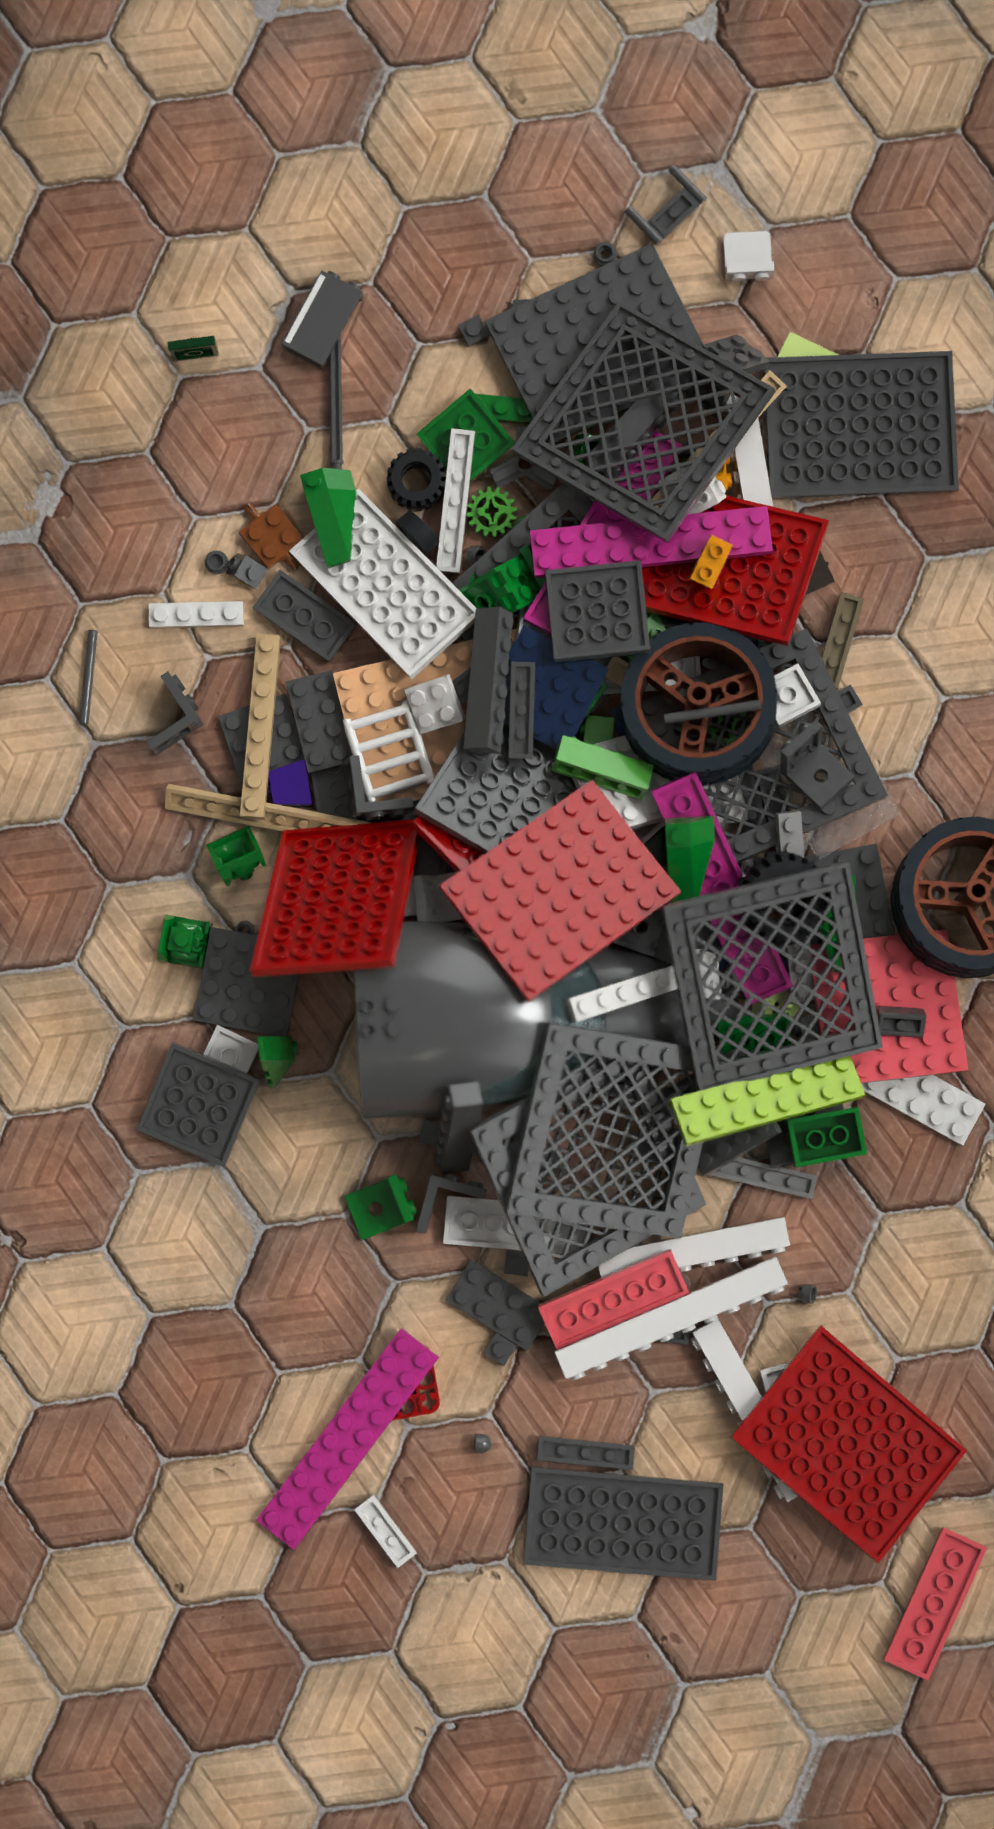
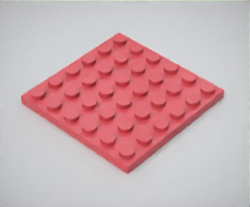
[811,929,968,1083]

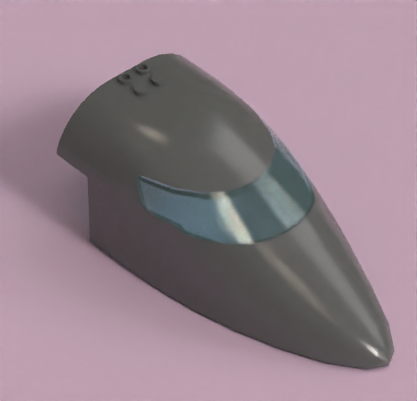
[355,922,740,1119]

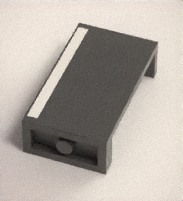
[282,270,364,371]

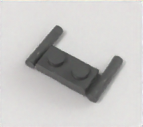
[624,165,707,246]

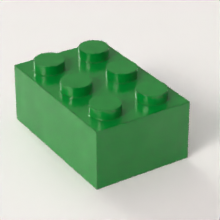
[785,1107,867,1168]

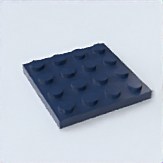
[503,625,609,750]

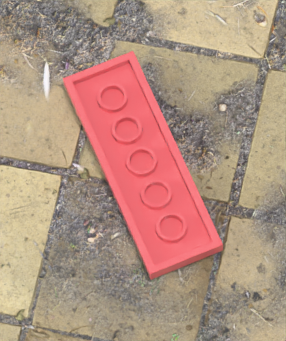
[538,1249,690,1350]
[883,1526,987,1680]

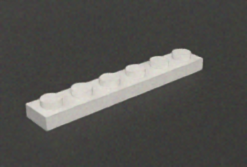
[436,428,475,573]
[565,965,677,1023]

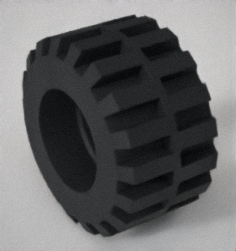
[387,448,446,512]

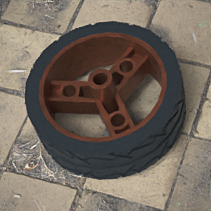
[621,623,777,786]
[890,817,994,978]

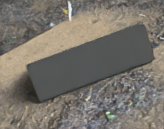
[876,1006,927,1037]

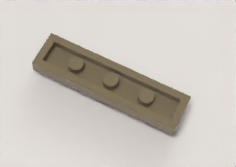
[822,592,864,689]

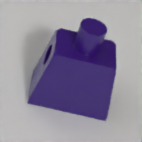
[267,760,313,807]

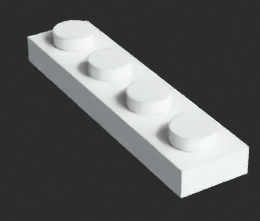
[149,601,244,628]

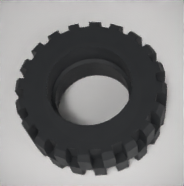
[737,851,830,946]

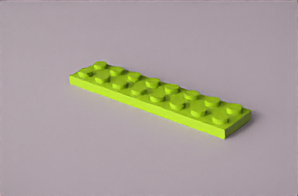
[669,1056,865,1146]

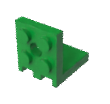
[459,554,541,626]
[345,1174,418,1240]

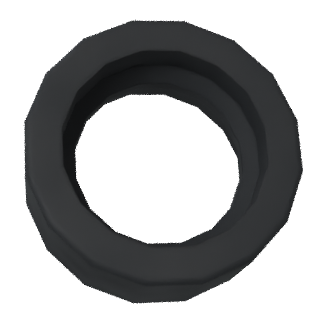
[396,510,439,555]

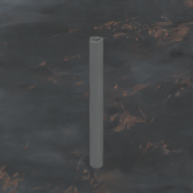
[79,630,98,724]
[664,700,761,724]

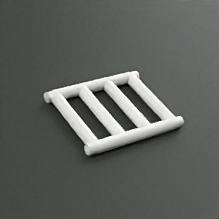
[342,700,434,802]

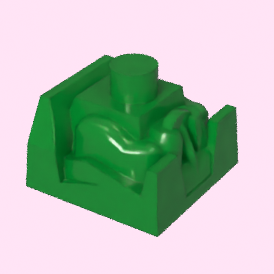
[206,826,266,886]
[157,915,213,969]

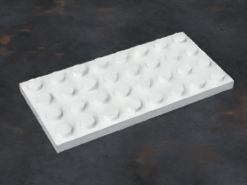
[289,489,477,679]

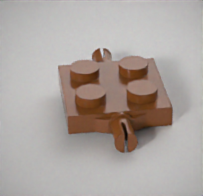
[239,503,303,571]

